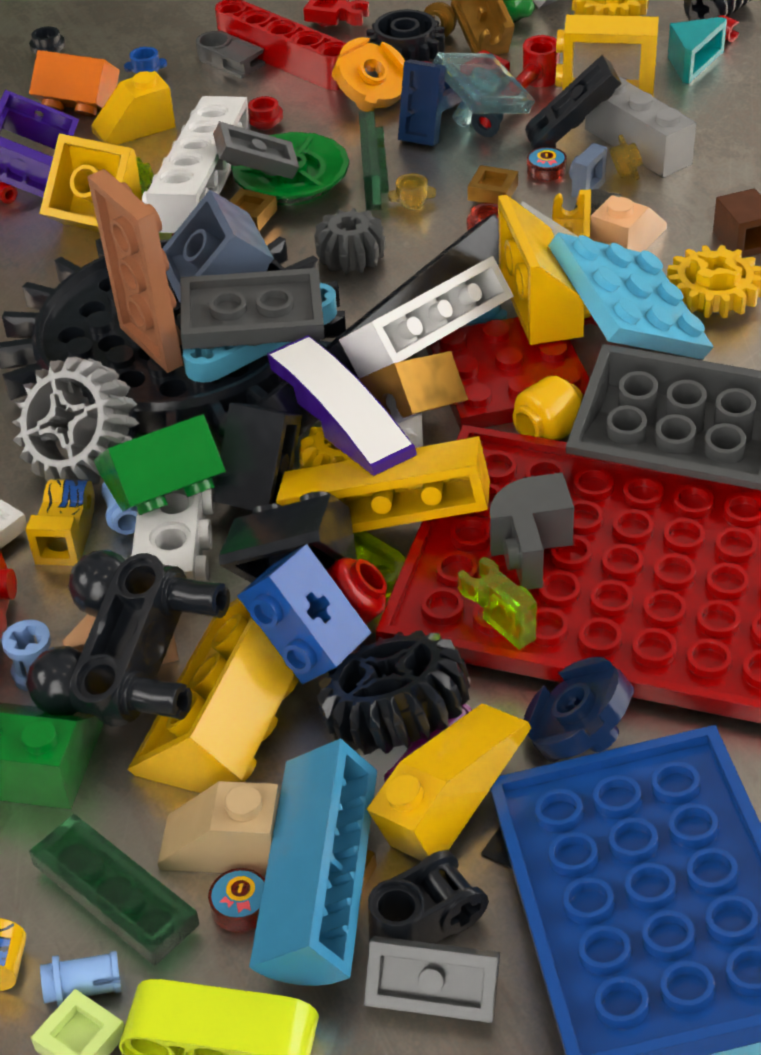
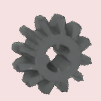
[314,208,386,275]

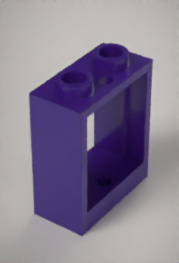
[0,89,79,198]

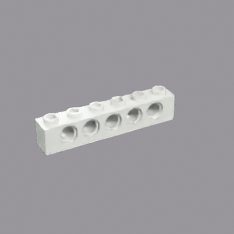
[142,96,250,233]

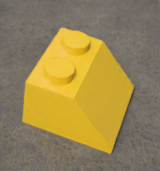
[39,133,142,232]

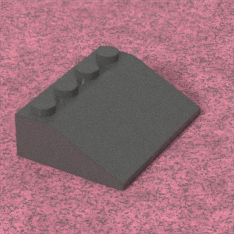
[566,344,761,490]

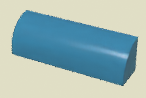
[249,738,377,986]

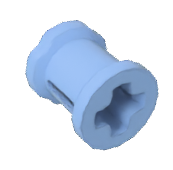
[1,620,52,691]

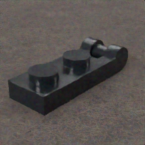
[525,55,622,159]

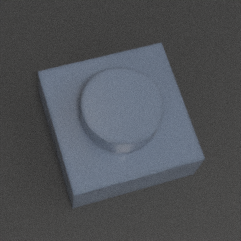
[569,143,607,198]

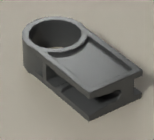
[196,31,265,79]

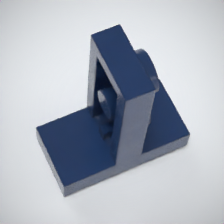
[398,59,469,146]

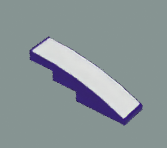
[267,335,417,476]

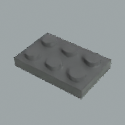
[180,268,325,349]

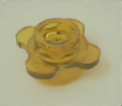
[609,135,643,181]
[388,173,436,210]

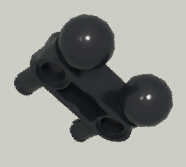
[26,550,230,727]

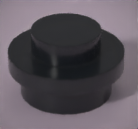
[29,26,65,54]

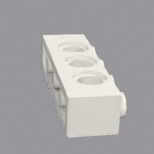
[339,256,514,379]
[131,488,215,582]

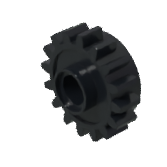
[366,9,445,62]

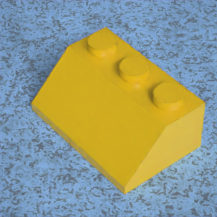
[498,195,590,345]

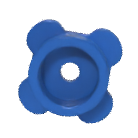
[124,47,167,74]

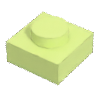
[30,989,125,1055]

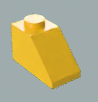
[91,71,176,145]

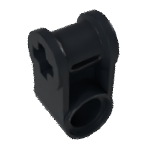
[368,850,489,944]

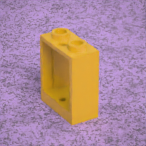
[555,14,659,96]

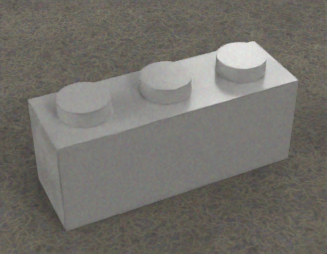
[585,76,696,178]

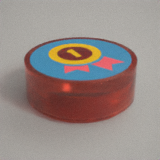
[527,147,567,181]
[208,868,265,932]

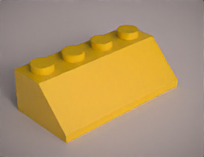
[127,598,298,793]

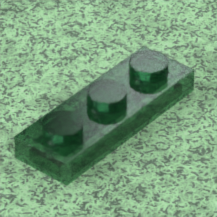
[359,111,389,211]
[29,814,200,966]

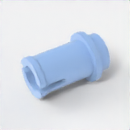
[101,482,137,535]
[40,951,121,1007]

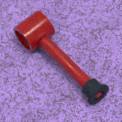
[471,35,560,137]

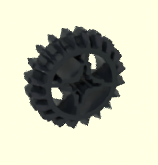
[317,630,470,755]

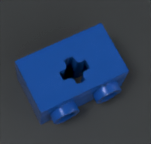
[237,544,372,685]

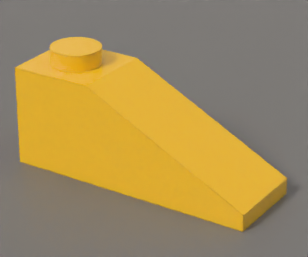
[366,703,531,861]

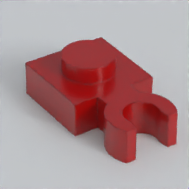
[303,0,370,27]

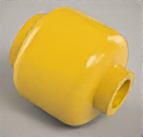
[512,376,583,441]

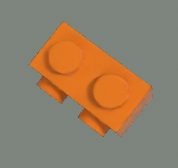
[29,50,120,117]

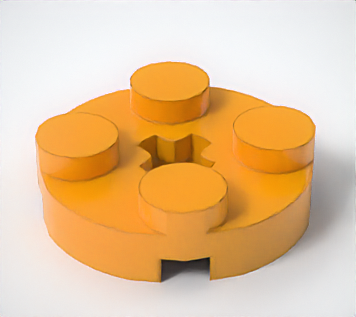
[332,37,405,112]

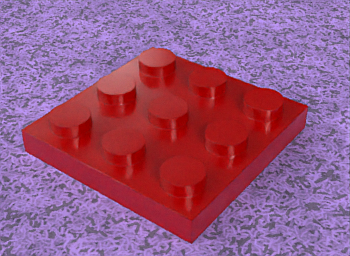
[426,317,590,430]

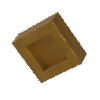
[467,165,519,206]
[229,188,277,231]

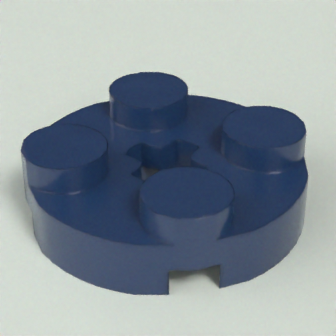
[523,657,634,762]

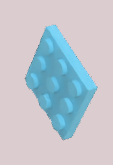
[548,232,714,360]

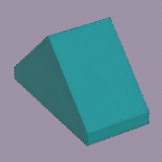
[668,17,727,84]

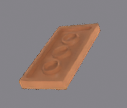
[87,169,183,373]

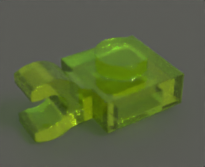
[458,557,537,650]

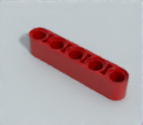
[215,0,346,90]

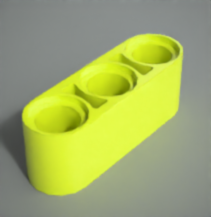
[119,979,319,1055]

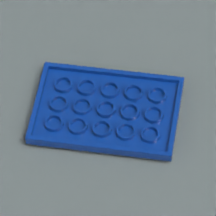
[490,725,761,1055]

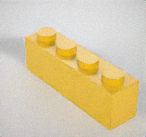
[276,436,490,533]

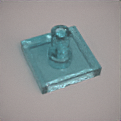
[433,52,536,128]

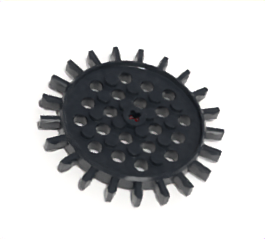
[0,236,346,443]

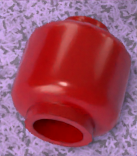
[326,557,387,626]

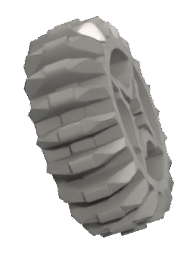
[11,357,140,485]

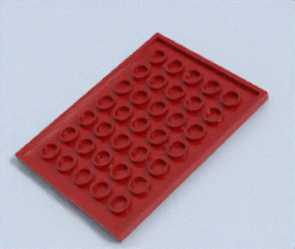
[376,425,761,723]

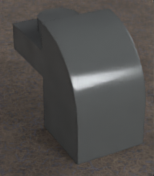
[490,472,574,590]

